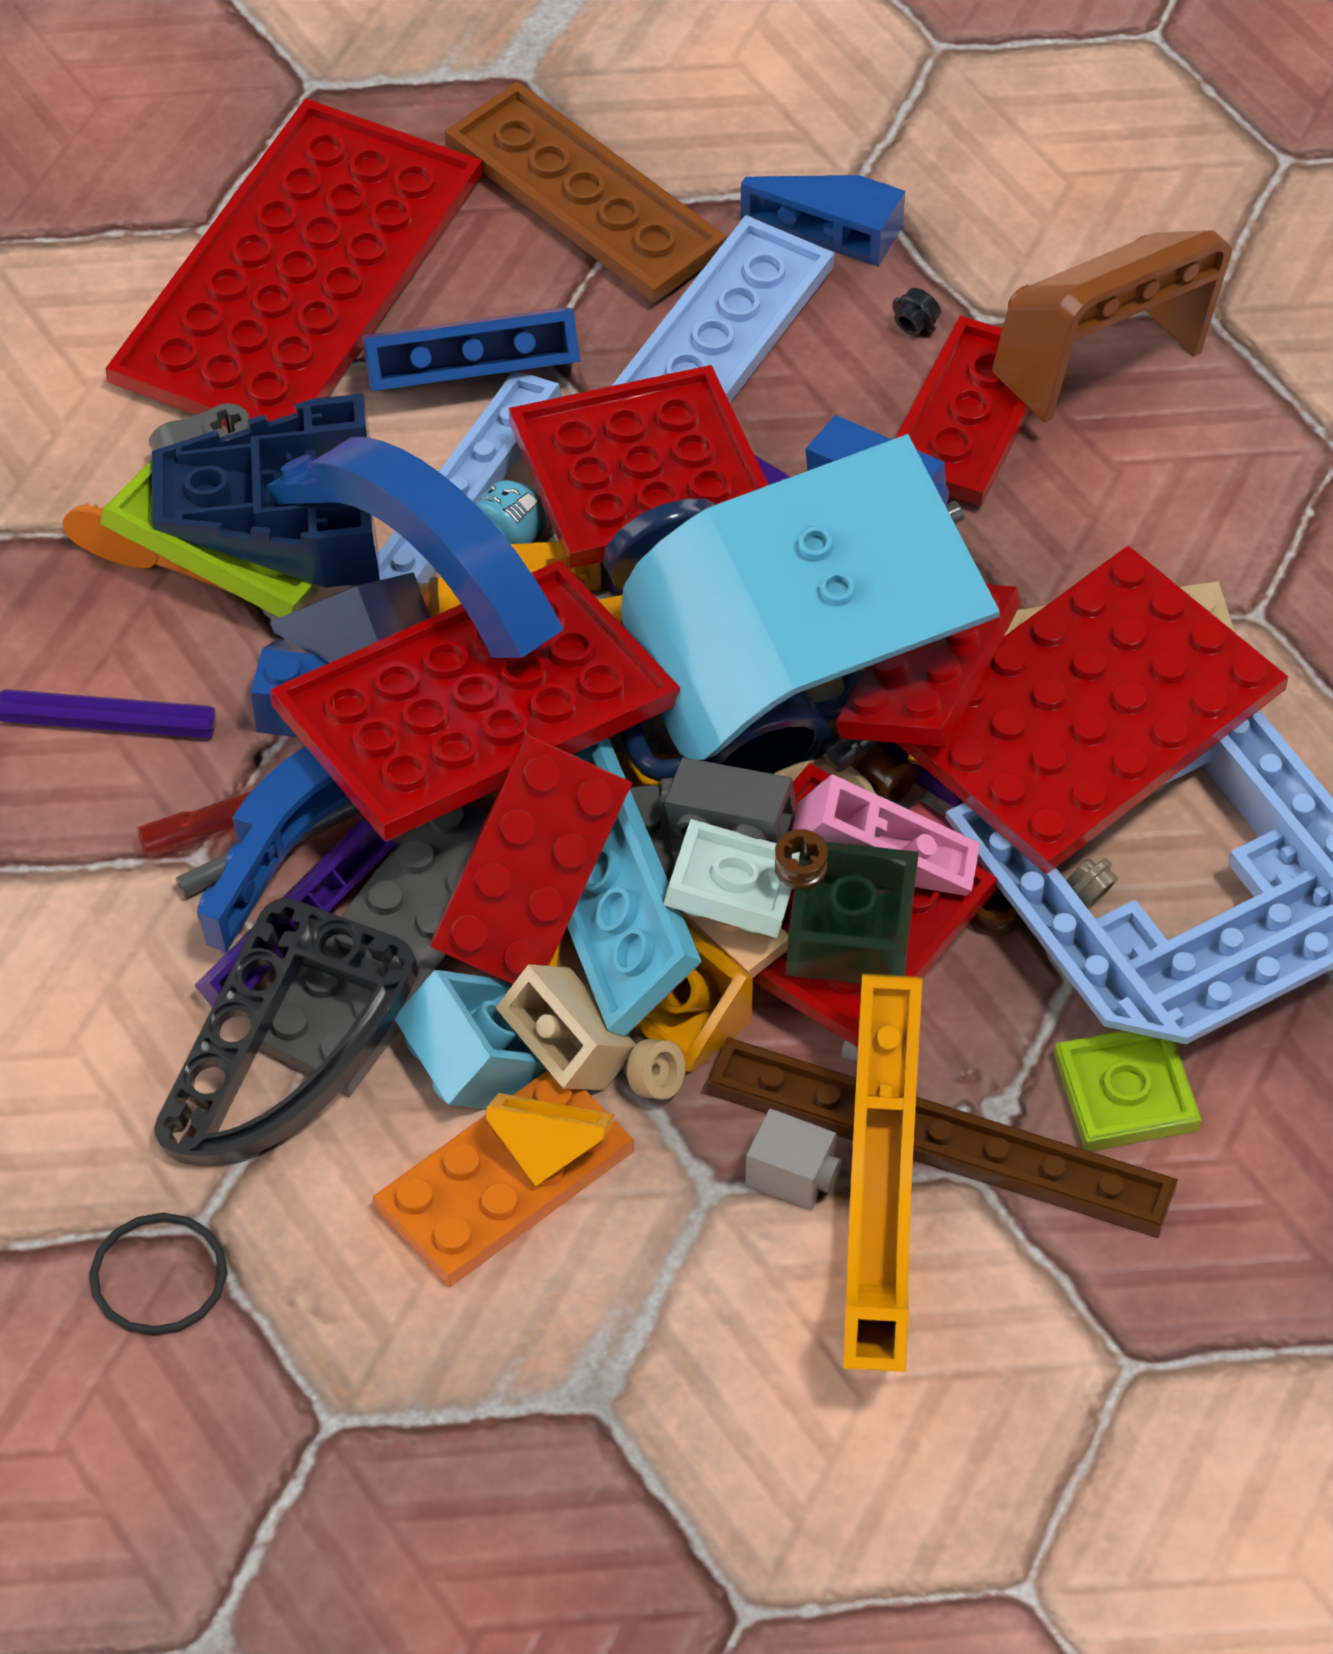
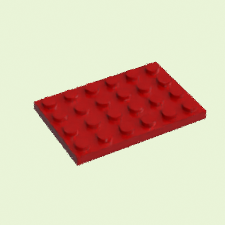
[897,545,1289,875]
[270,560,680,842]

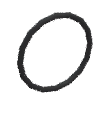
[89,1212,228,1335]

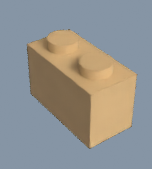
[495,964,636,1090]

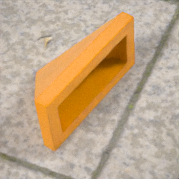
[485,1093,615,1186]

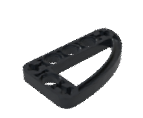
[154,898,418,1166]

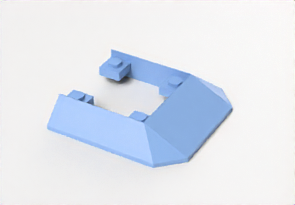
[945,710,1333,1044]

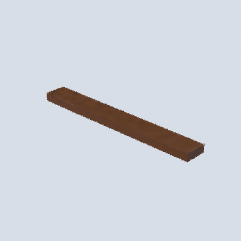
[707,1037,1178,1238]

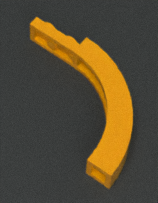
[843,974,923,1372]

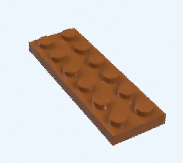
[445,81,727,303]

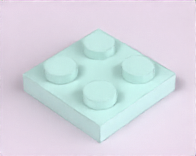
[663,819,802,938]

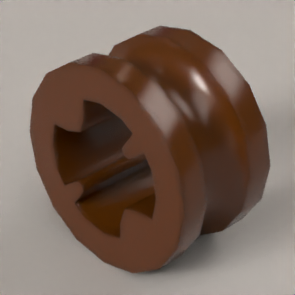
[775,829,828,889]
[970,886,1020,937]

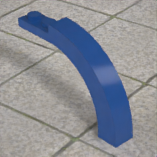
[266,437,564,658]
[197,746,351,953]

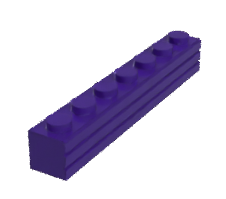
[194,819,397,1007]

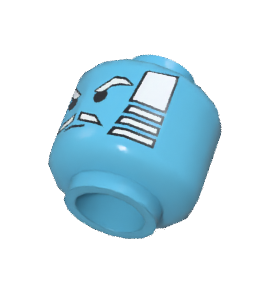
[475,480,547,544]

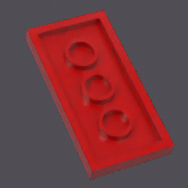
[895,315,1031,507]
[836,583,1021,747]
[429,734,633,984]

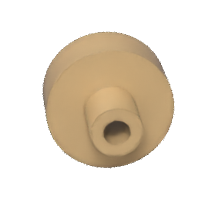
[623,1039,685,1099]

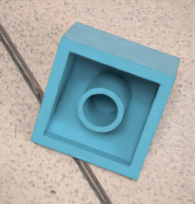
[395,970,547,1109]

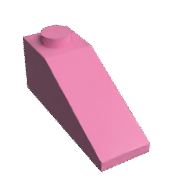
[792,774,980,896]

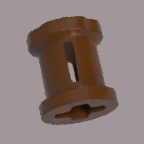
[850,742,917,804]

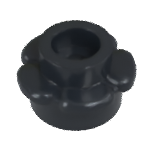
[892,288,941,336]

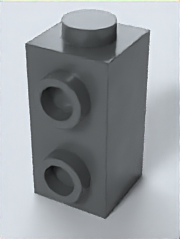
[660,758,797,844]

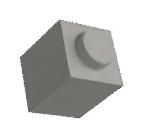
[745,1108,842,1211]

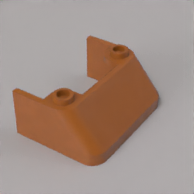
[992,230,1232,423]

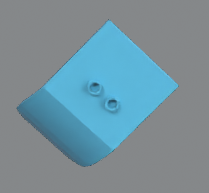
[621,434,1000,760]

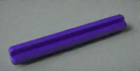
[0,689,216,739]

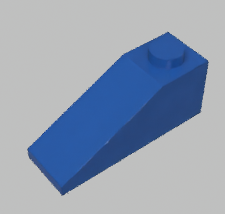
[740,175,905,267]

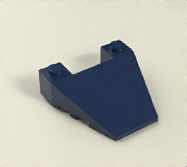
[152,393,380,588]

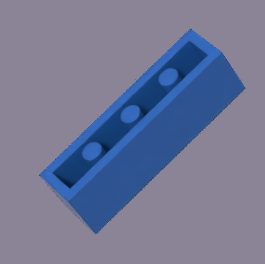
[362,307,581,391]

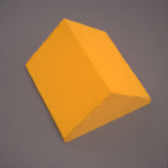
[635,921,753,1072]

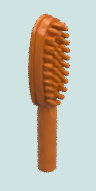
[63,503,234,594]

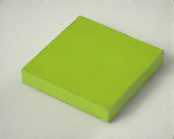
[1054,1031,1201,1152]

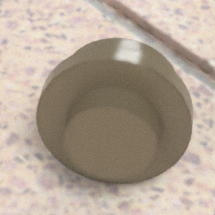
[1066,858,1118,909]

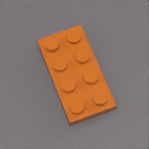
[373,1070,634,1288]

